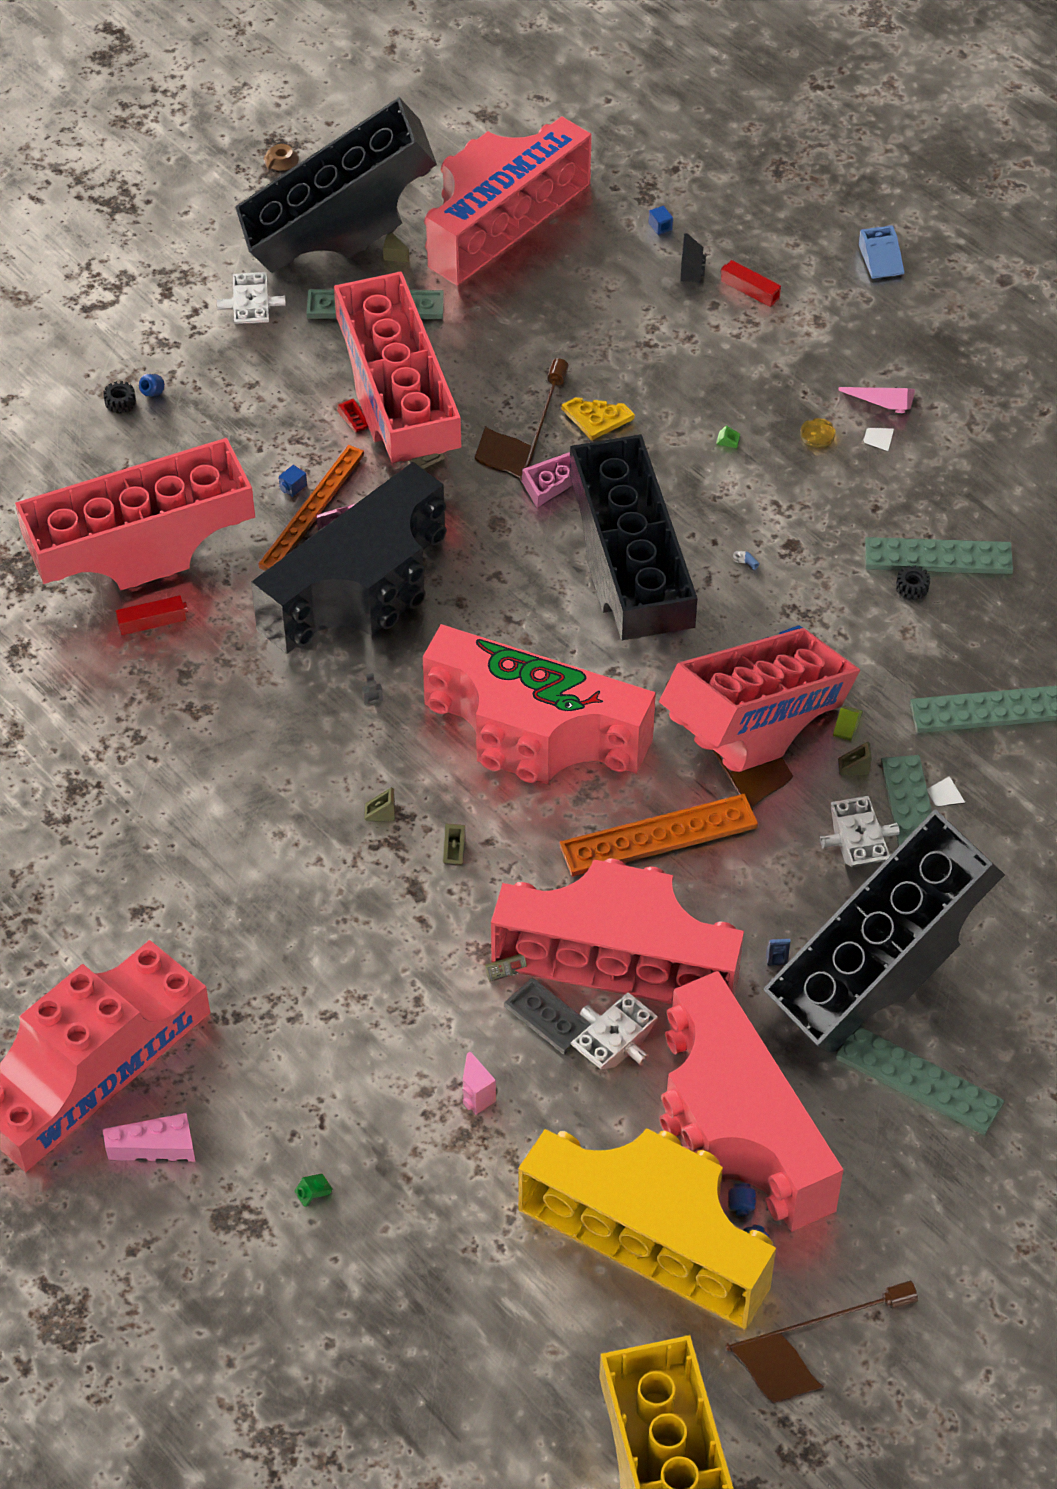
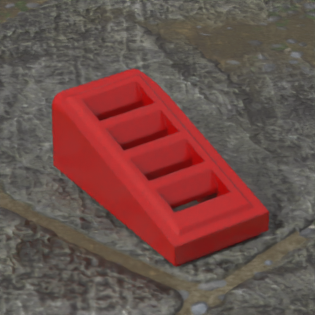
[337,398,369,433]

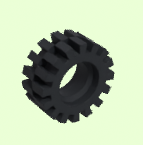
[103,381,136,413]
[896,565,930,600]

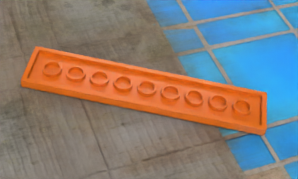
[559,794,758,877]

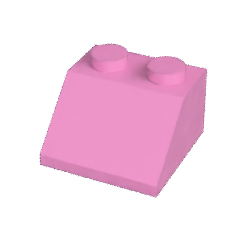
[462,1052,496,1115]

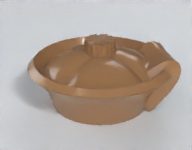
[263,144,299,171]

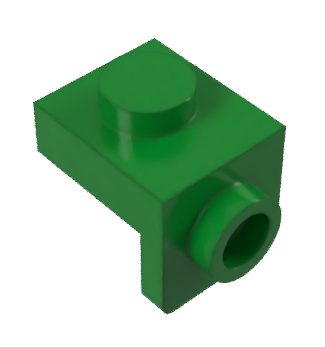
[295,1173,333,1207]

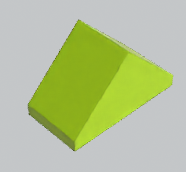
[833,705,863,741]

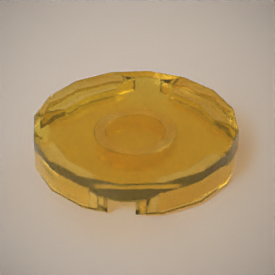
[800,418,836,448]

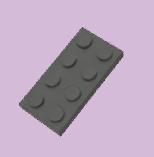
[504,977,591,1055]

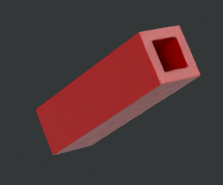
[720,260,781,307]
[115,595,188,636]

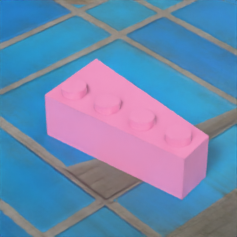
[522,452,572,508]
[103,1113,195,1162]

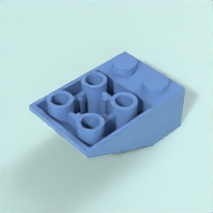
[859,225,904,279]

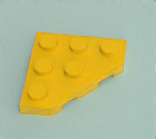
[561,397,635,441]

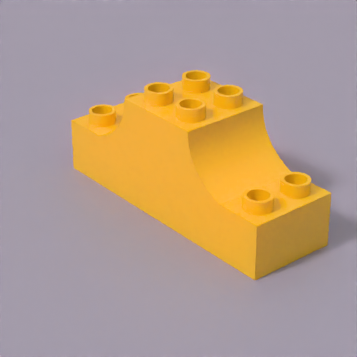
[518,1128,776,1330]
[599,1335,734,1489]

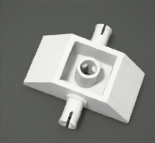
[217,272,286,324]
[820,796,899,867]
[571,992,658,1070]

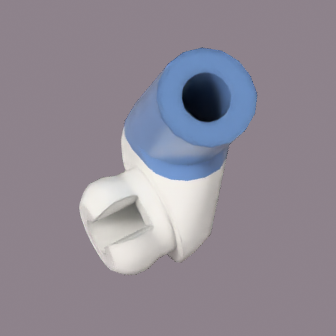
[733,551,759,570]

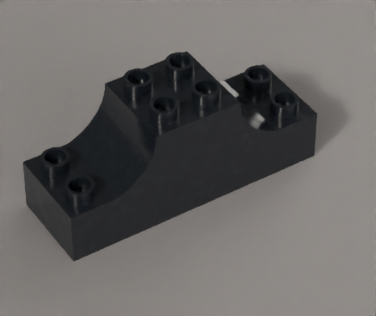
[235,97,437,273]
[570,434,698,641]
[251,462,447,654]
[763,809,1005,1054]

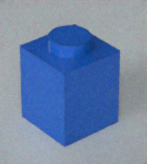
[648,205,673,235]
[278,464,307,497]

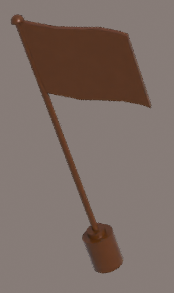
[475,358,569,482]
[665,679,793,811]
[725,1280,918,1403]

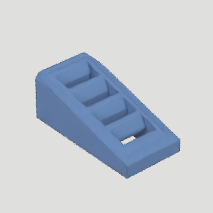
[766,938,790,966]

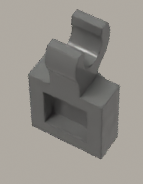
[362,673,383,705]

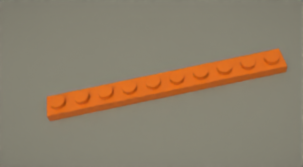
[258,445,364,571]

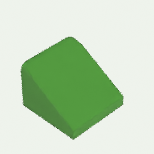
[716,425,740,448]

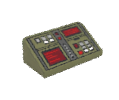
[485,954,527,982]

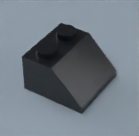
[680,233,706,283]

